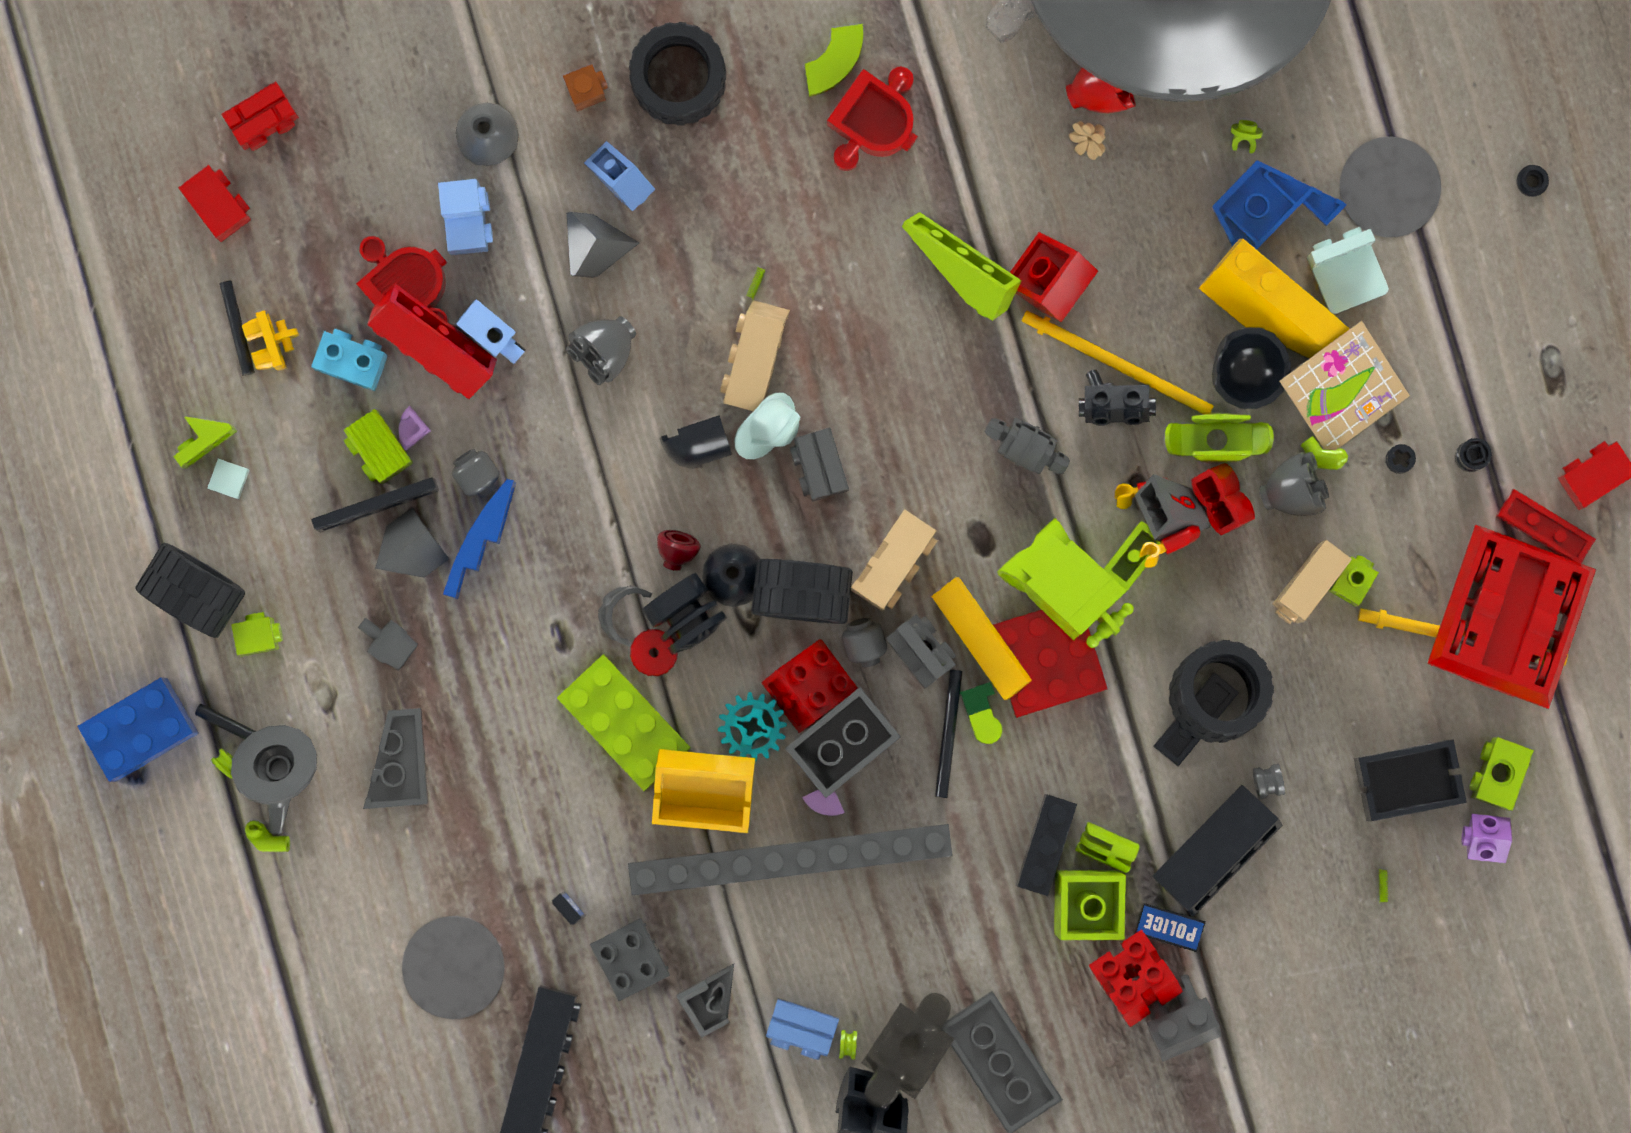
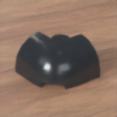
[660,415,732,469]
[835,1067,909,1133]

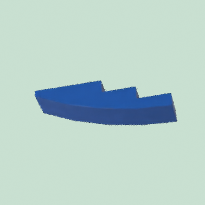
[443,479,516,599]

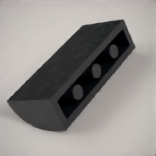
[1152,785,1283,917]

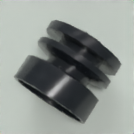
[642,573,727,655]

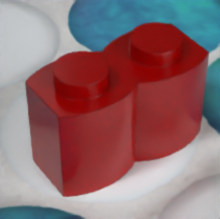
[1191,463,1255,536]

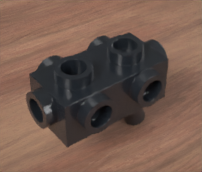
[1079,369,1156,426]

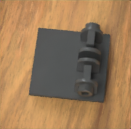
[590,918,670,1001]

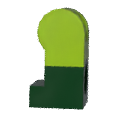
[960,682,1002,744]

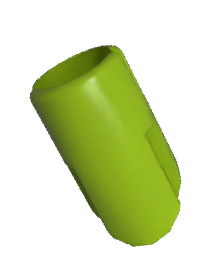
[1075,822,1140,873]

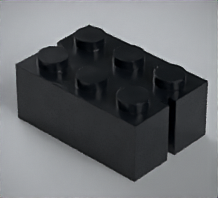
[1353,739,1467,822]

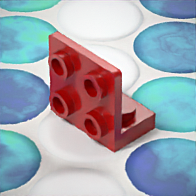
[761,639,858,734]

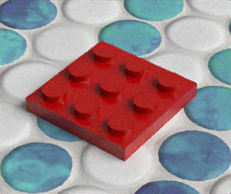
[993,610,1108,718]

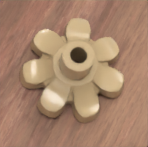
[1069,121,1105,160]

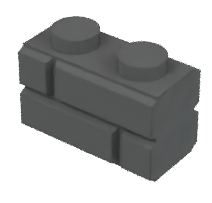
[790,428,849,502]

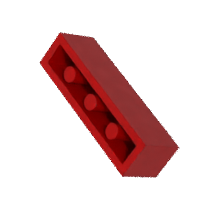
[367,284,497,399]

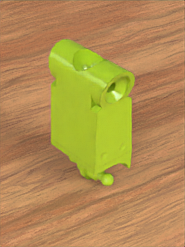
[997,518,1134,648]

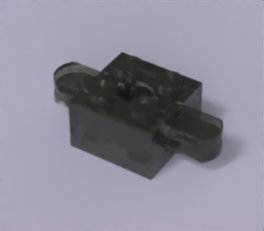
[861,993,954,1108]

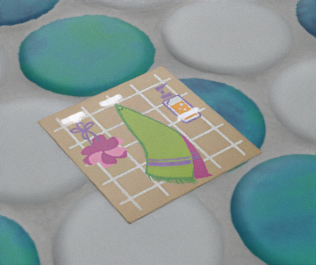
[1280,321,1410,450]

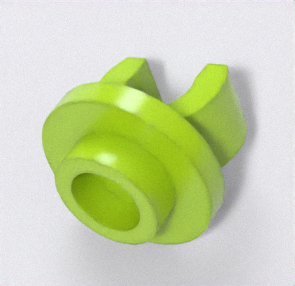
[1231,120,1263,154]

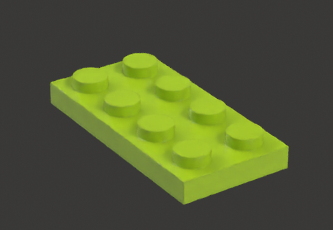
[557,654,691,791]

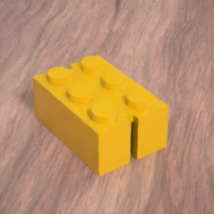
[652,749,755,833]

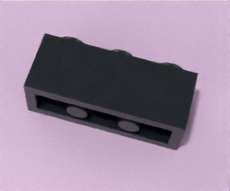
[1016,794,1077,896]

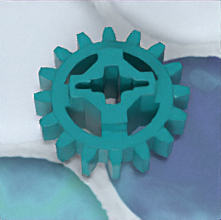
[718,692,787,762]

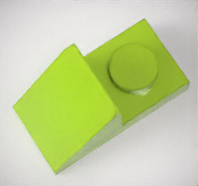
[173,417,237,469]

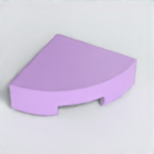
[399,406,431,451]
[802,790,845,816]

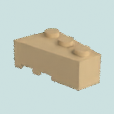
[720,300,790,411]

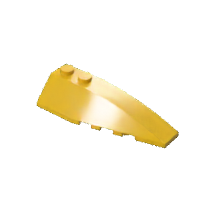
[1198,239,1350,359]

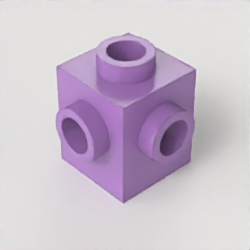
[1461,814,1512,863]

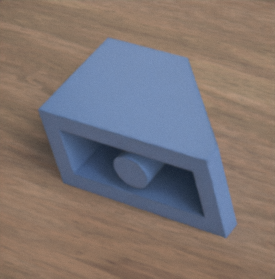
[584,141,655,211]

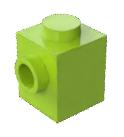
[1328,555,1379,607]
[231,612,283,657]

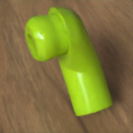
[1300,436,1348,470]
[245,820,290,852]

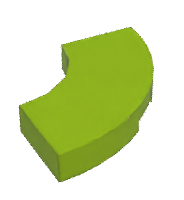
[805,24,863,97]

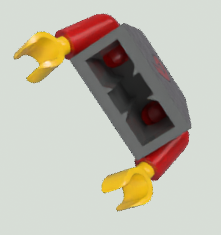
[1114,474,1211,568]

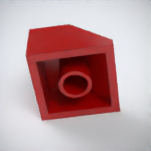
[1010,232,1098,322]

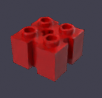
[1088,929,1183,1027]

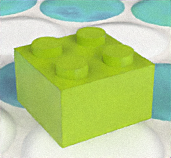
[1054,870,1126,940]

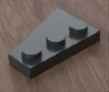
[363,708,428,809]

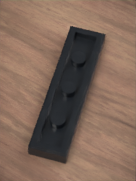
[311,477,439,533]

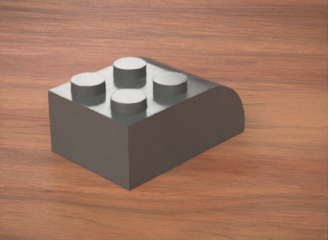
[785,687,901,798]

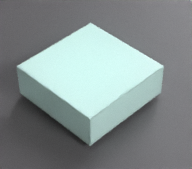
[207,459,249,500]

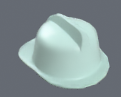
[734,393,801,459]

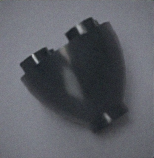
[702,543,760,607]

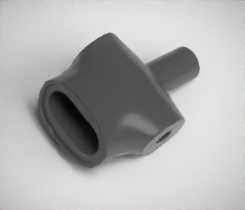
[358,618,418,671]

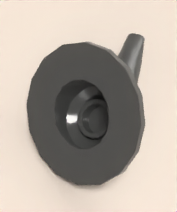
[231,725,317,835]

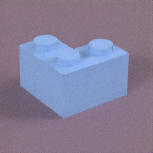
[438,179,493,255]

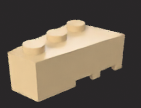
[851,509,938,612]

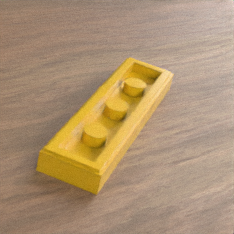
[931,577,1032,700]

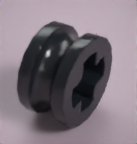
[1385,444,1416,474]

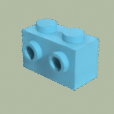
[311,329,388,391]

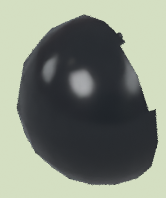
[1212,327,1291,409]

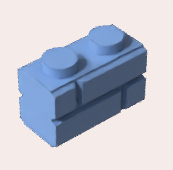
[766,998,839,1060]

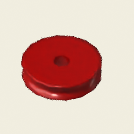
[630,629,678,677]

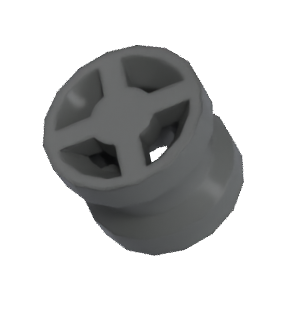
[1253,764,1285,800]

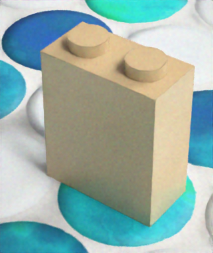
[1272,540,1352,624]

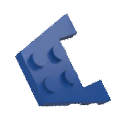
[1212,160,1347,250]

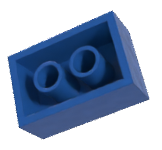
[77,677,199,782]

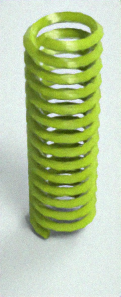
[746,267,765,300]
[1378,869,1388,903]

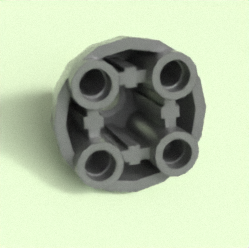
[455,102,519,166]
[566,316,636,385]
[1259,452,1329,516]

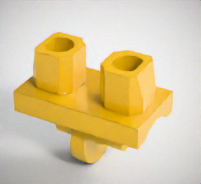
[242,310,299,371]

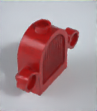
[827,66,918,171]
[356,236,449,323]

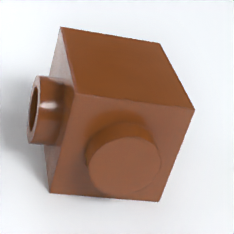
[563,64,608,112]

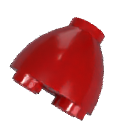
[1066,67,1136,113]

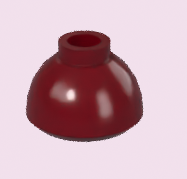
[657,530,701,571]

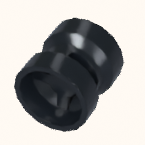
[1455,438,1492,472]

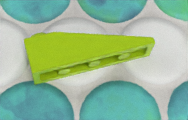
[902,212,1022,321]

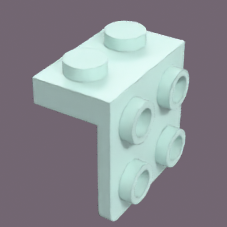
[1307,227,1388,314]

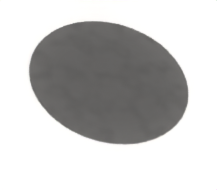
[1340,137,1441,237]
[402,916,505,1019]

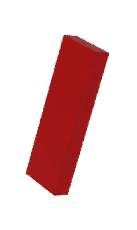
[1496,489,1596,563]

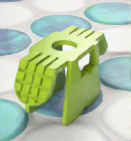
[1165,413,1274,462]

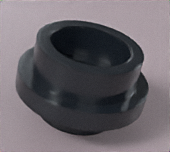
[1516,165,1549,197]

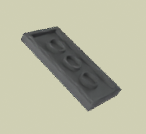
[939,991,1063,1133]

